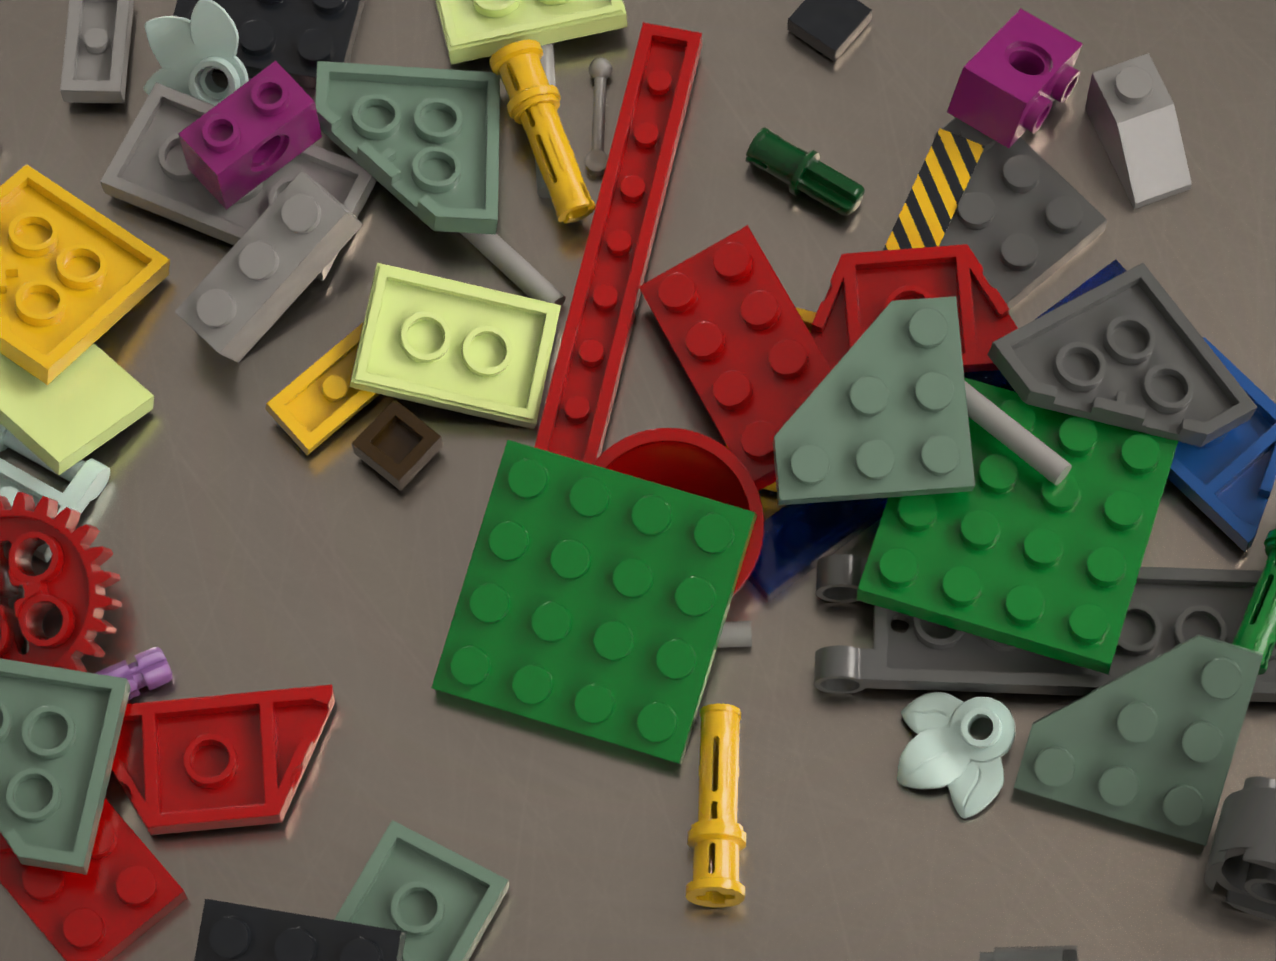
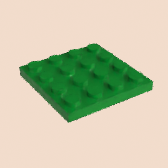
[856,377,1178,675]
[431,439,757,764]

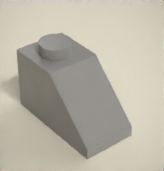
[1085,53,1192,209]

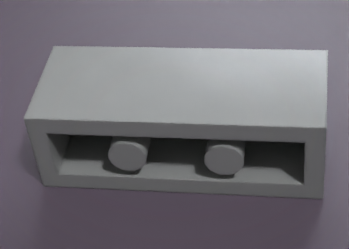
[175,171,363,363]

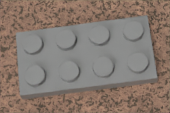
[100,82,377,281]

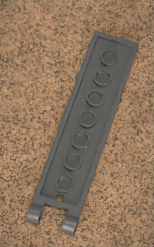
[814,554,1276,702]

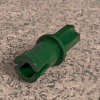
[745,127,865,215]

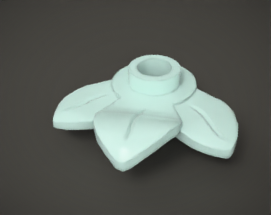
[144,0,249,106]
[897,692,1016,819]

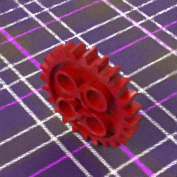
[0,492,122,672]

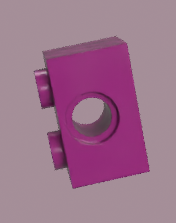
[947,8,1083,148]
[178,61,322,210]

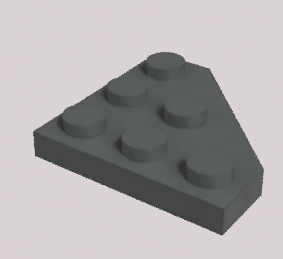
[934,117,1107,310]
[988,263,1257,447]

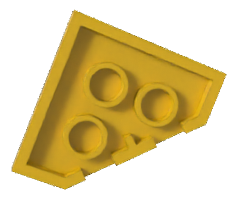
[0,164,170,385]

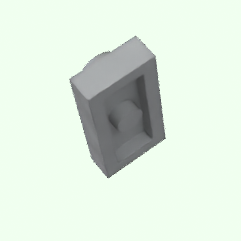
[60,0,134,103]

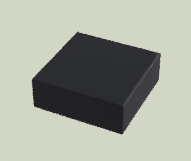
[787,0,872,62]

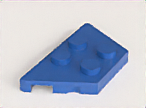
[1168,337,1276,552]

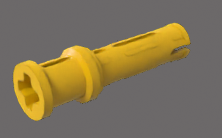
[489,39,595,223]
[686,703,746,908]

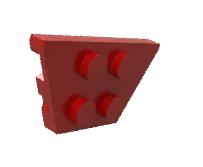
[810,244,1018,373]
[112,684,335,835]

